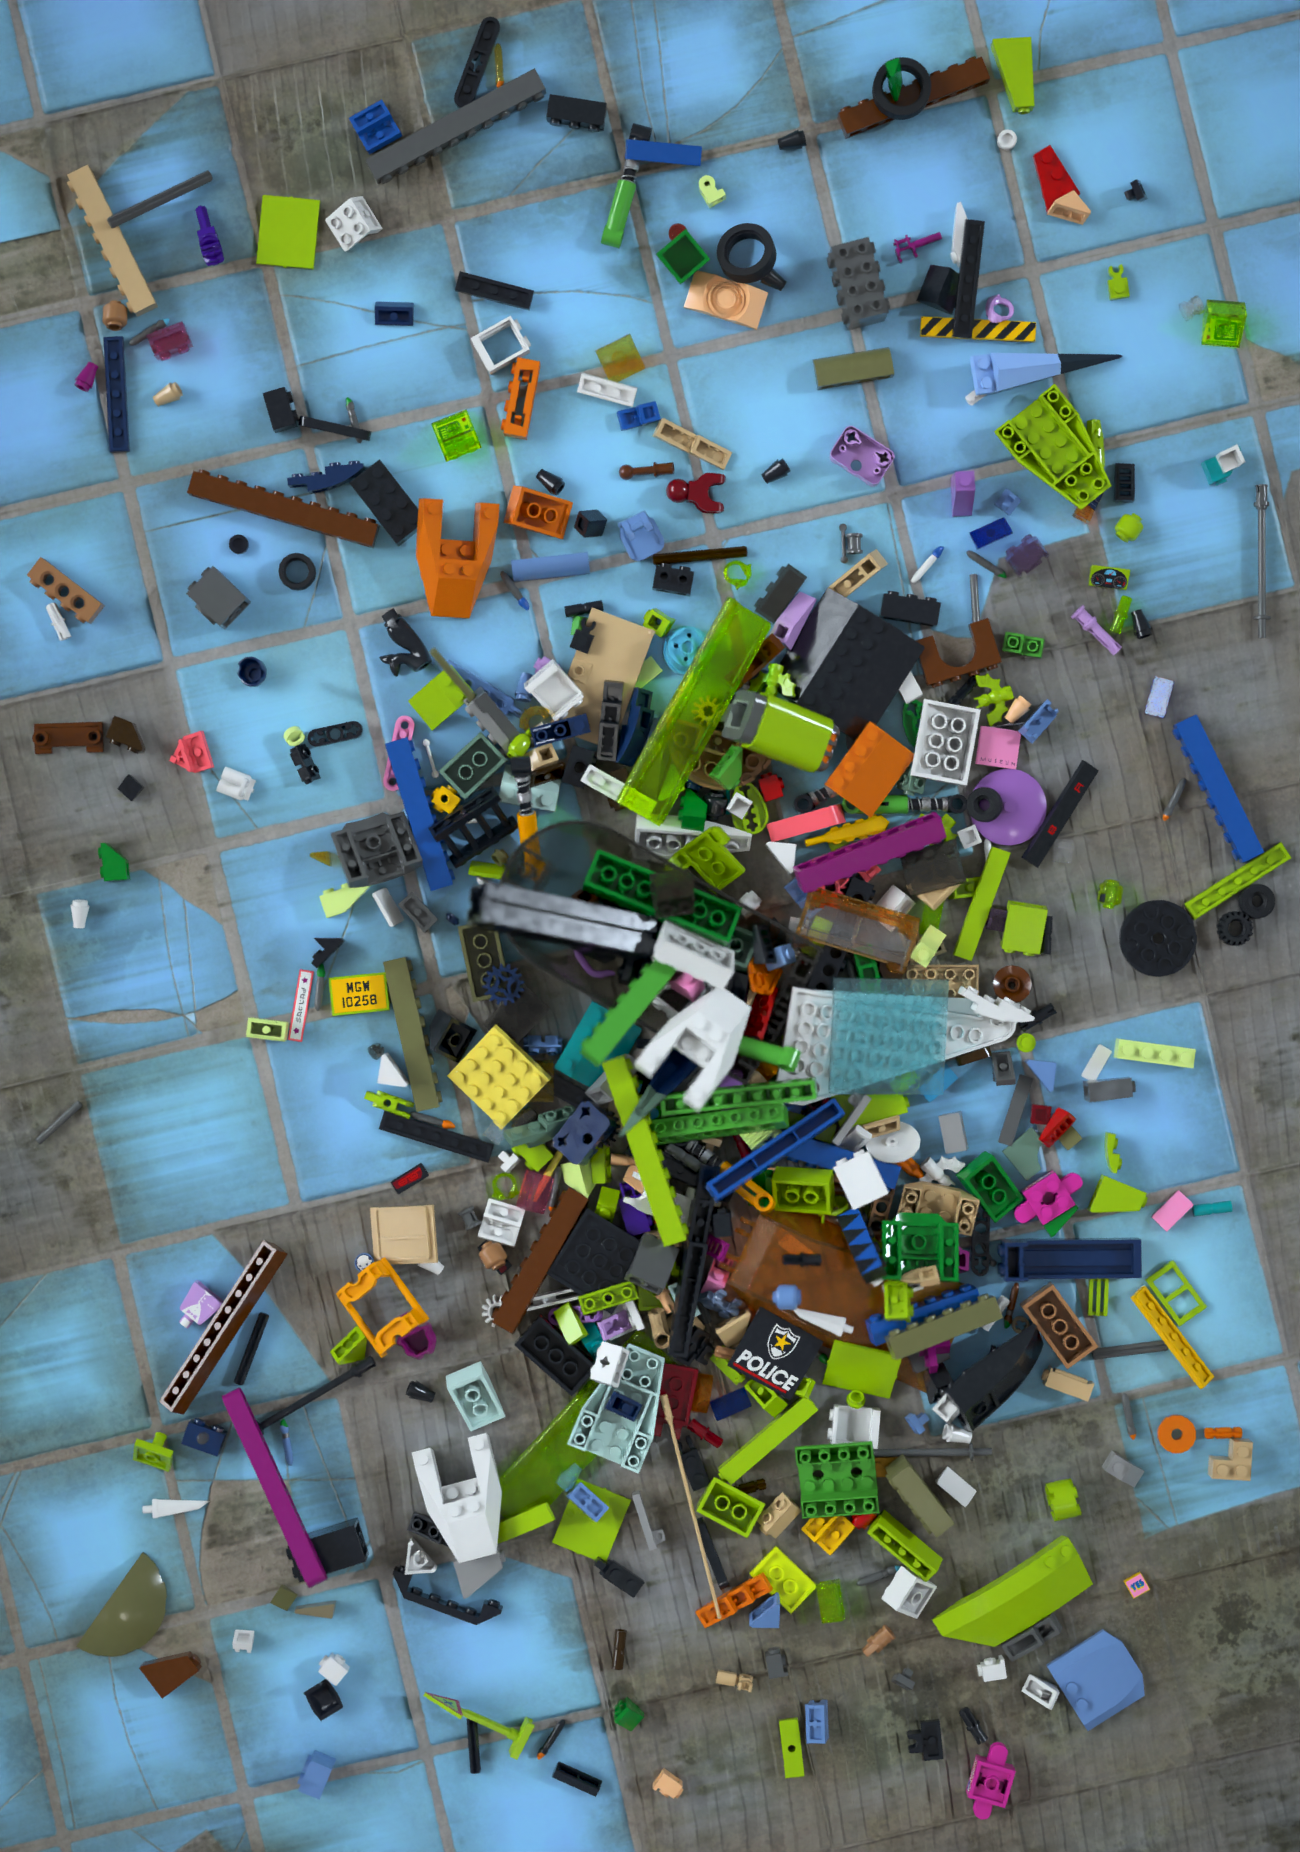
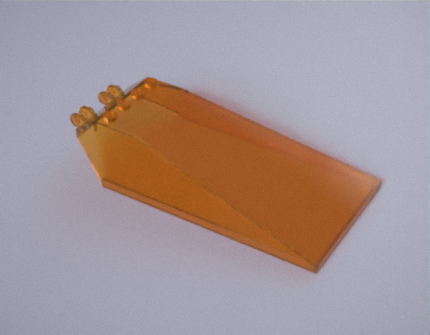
[719,1211,964,1393]

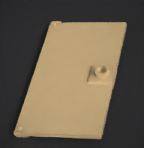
[550,608,656,745]

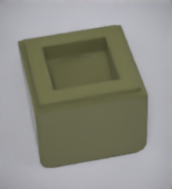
[1058,1125,1083,1150]
[270,1584,298,1611]

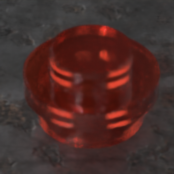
[668,223,687,240]

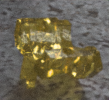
[520,705,550,732]

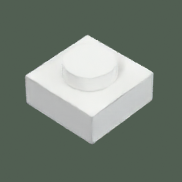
[957,824,982,849]

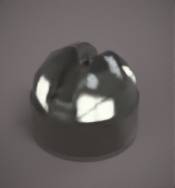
[368,1043,384,1060]

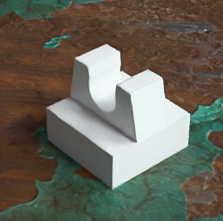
[498,1151,522,1173]
[232,1630,255,1653]

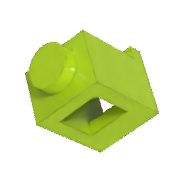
[642,608,676,638]

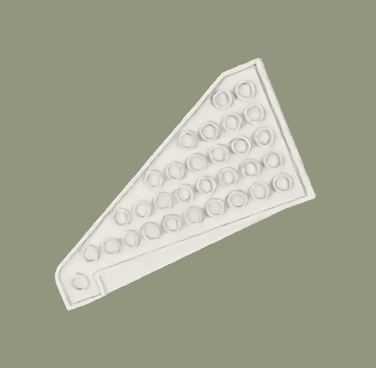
[775,986,1020,1106]

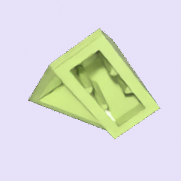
[560,1160,596,1198]

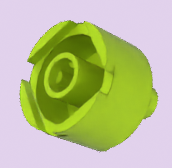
[1045,1478,1081,1522]

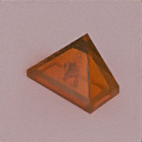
[691,1373,714,1413]

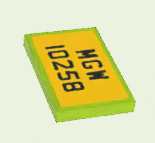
[329,972,390,1016]

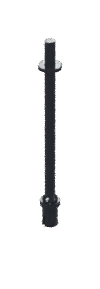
[256,1355,377,1435]

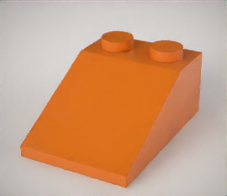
[503,485,573,539]

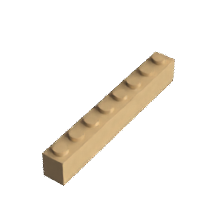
[67,165,158,317]

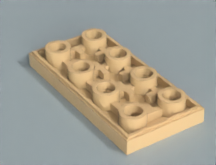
[901,964,979,998]

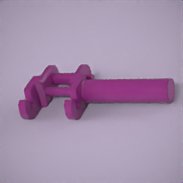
[893,232,942,263]

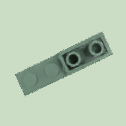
[504,1105,576,1148]

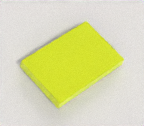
[749,1545,817,1614]

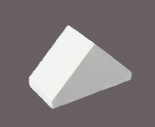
[1022,1674,1060,1710]

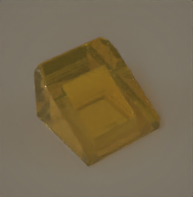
[310,851,332,866]

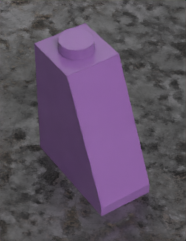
[950,471,975,517]

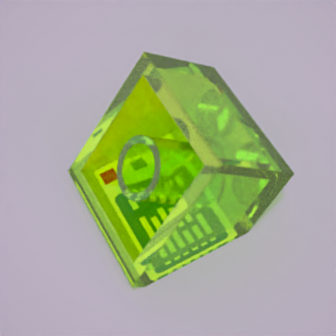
[1201,299,1247,348]
[431,409,482,462]

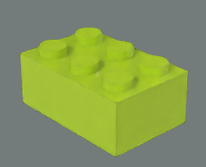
[771,1166,836,1215]

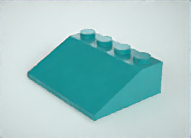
[554,1000,642,1087]

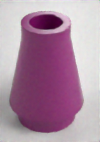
[74,362,98,392]

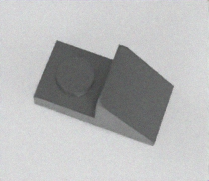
[991,1051,1016,1086]

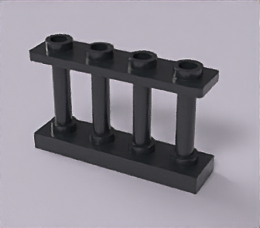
[428,786,518,868]

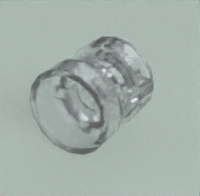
[1179,295,1205,321]

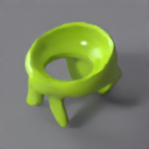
[818,1196,848,1224]

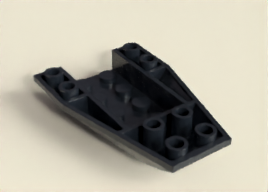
[944,1323,1044,1431]

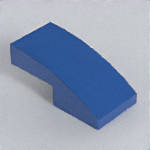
[617,401,661,431]

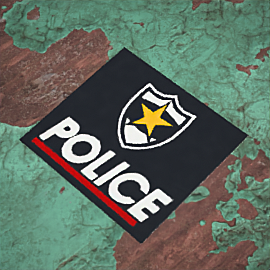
[727,1306,824,1400]

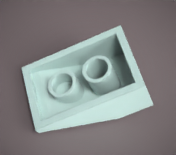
[446,1361,506,1431]

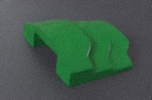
[880,1212,959,1282]

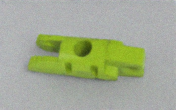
[1087,419,1105,468]
[364,1090,414,1119]

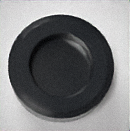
[229,534,249,554]

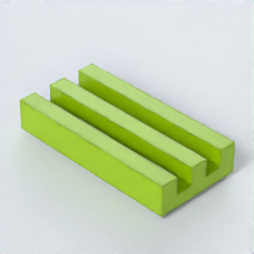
[1087,1278,1109,1316]

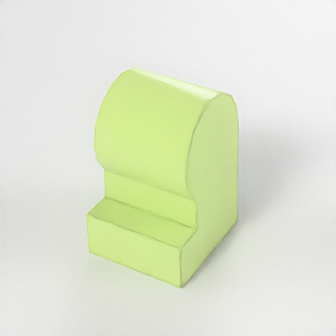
[699,175,726,209]

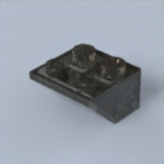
[650,868,694,919]

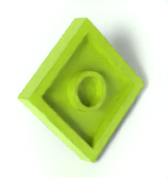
[133,1432,173,1472]

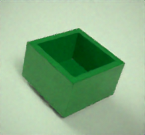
[655,229,710,285]

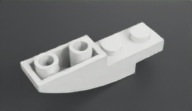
[958,986,1035,1022]

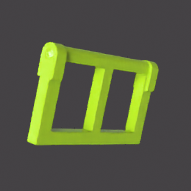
[1145,1260,1207,1327]

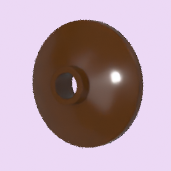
[993,965,1032,1003]

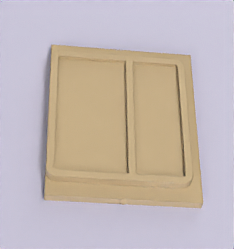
[370,1205,438,1264]

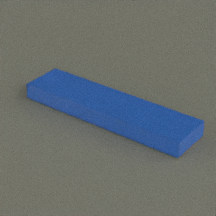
[625,139,702,166]

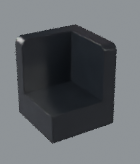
[574,510,607,538]

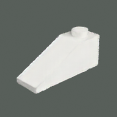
[950,202,982,268]

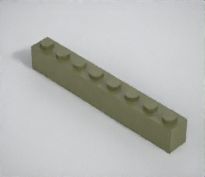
[383,957,443,1112]

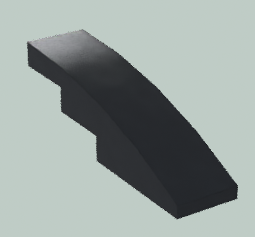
[597,680,624,762]

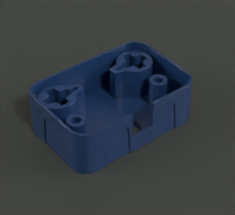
[553,1101,617,1166]

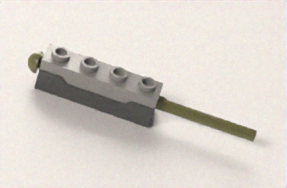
[429,648,531,758]

